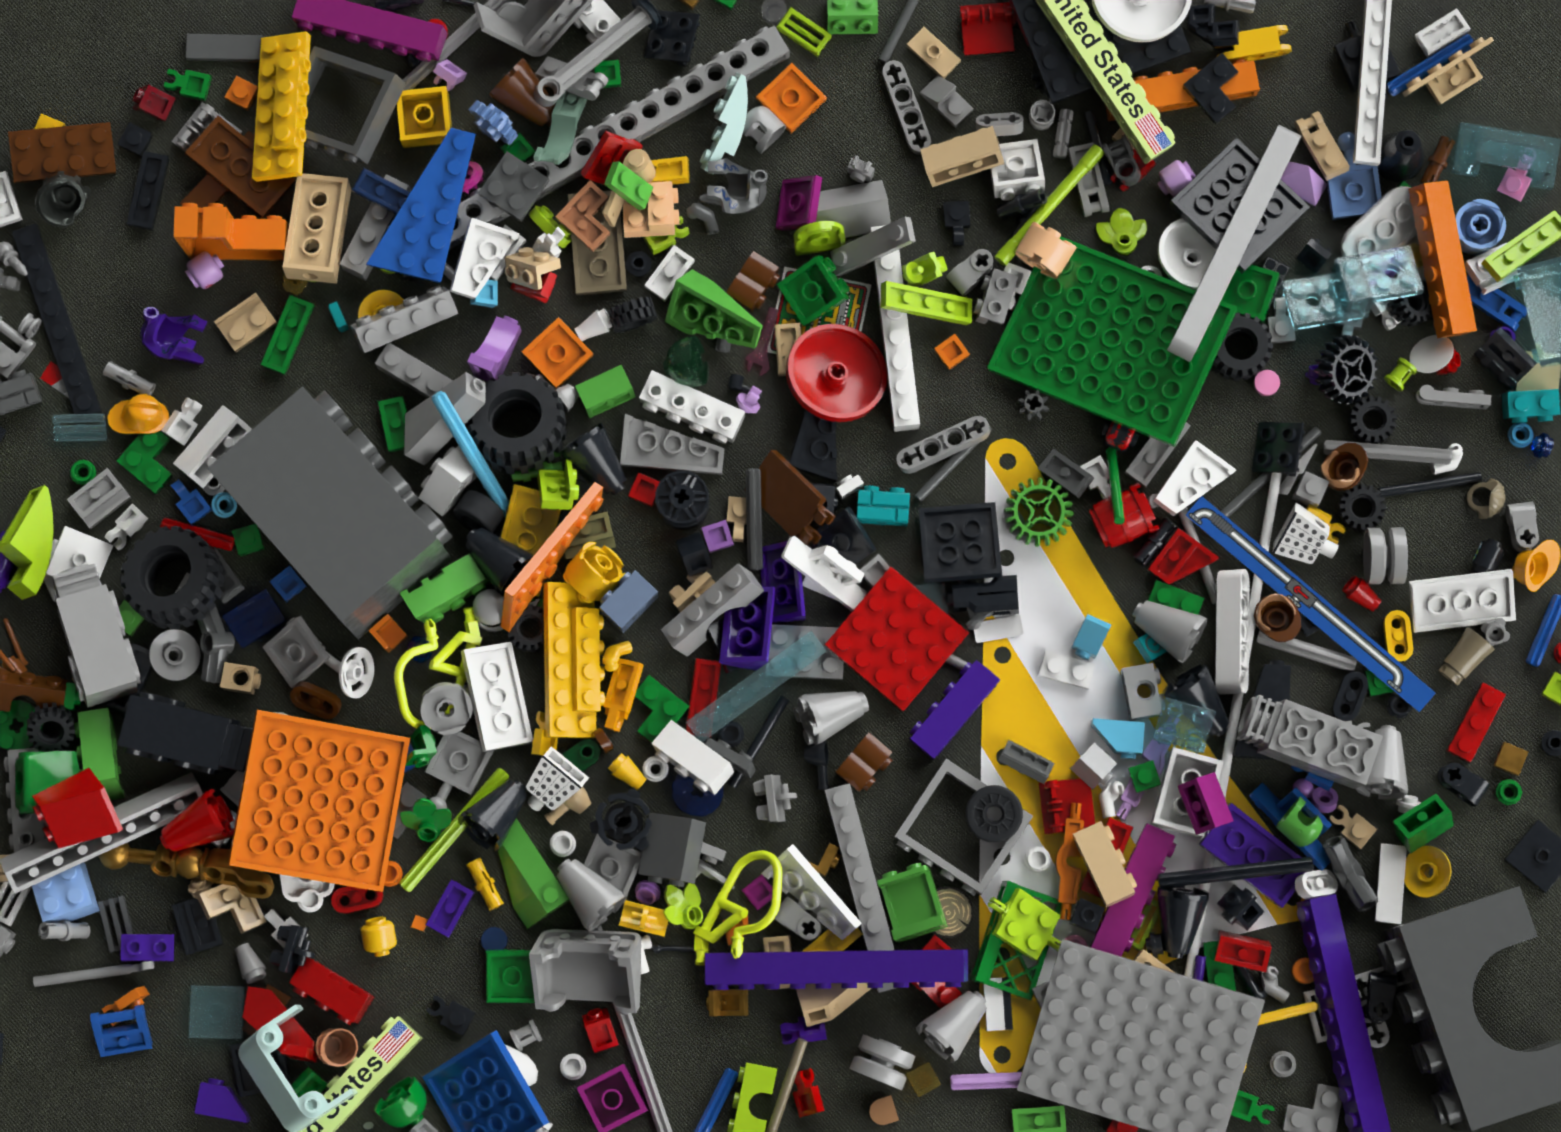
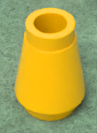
[608,753,647,790]

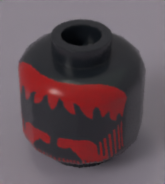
[1100,420,1140,452]

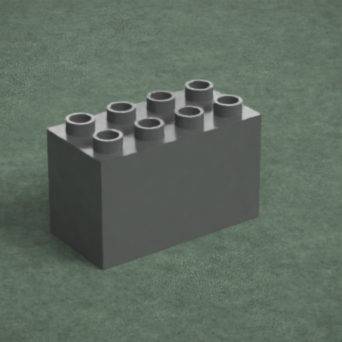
[207,386,452,640]

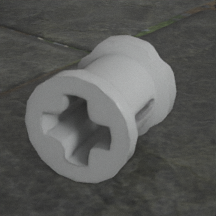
[509,1019,543,1051]

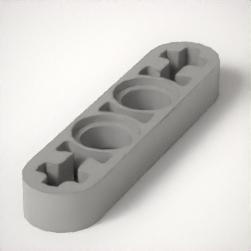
[882,60,931,155]
[896,416,990,474]

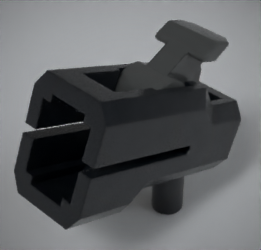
[948,575,1019,630]

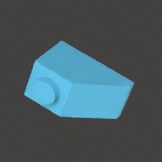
[1071,614,1111,660]
[1091,718,1145,759]

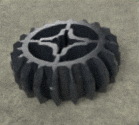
[1313,335,1380,404]

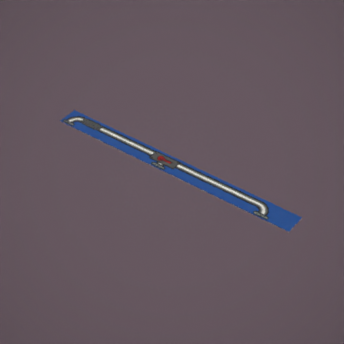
[1186,496,1436,712]

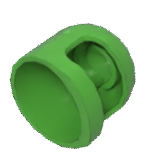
[1275,796,1323,847]

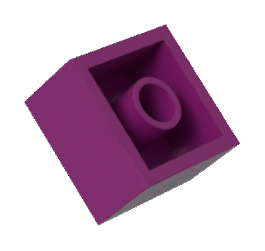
[577,1064,648,1132]

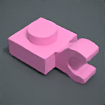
[1497,154,1534,202]

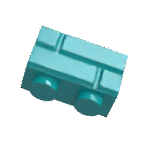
[857,486,910,526]

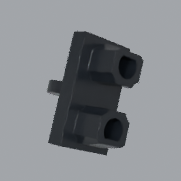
[269,925,316,974]

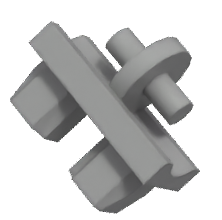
[753,774,797,823]

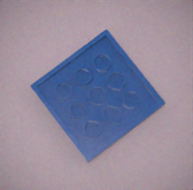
[422,1030,549,1132]

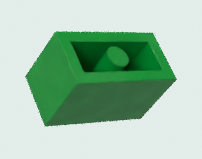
[1393,793,1454,853]

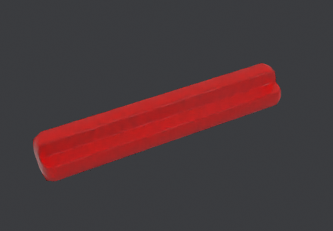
[160,518,235,551]

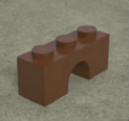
[0,669,68,712]

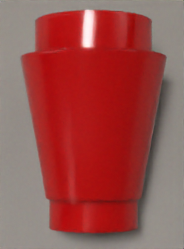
[1342,575,1382,612]

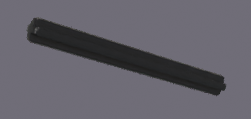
[1158,857,1314,888]

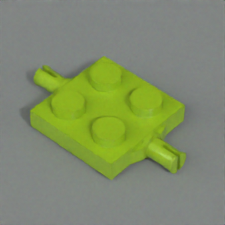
[988,888,1061,960]

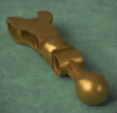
[98,843,274,899]

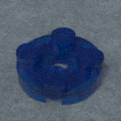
[673,774,724,817]

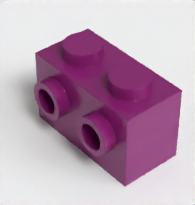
[1177,772,1234,835]

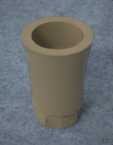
[1438,627,1495,686]

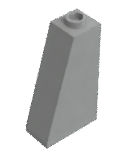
[404,372,485,465]

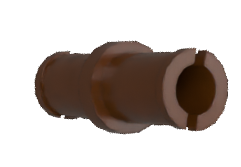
[1420,136,1456,184]

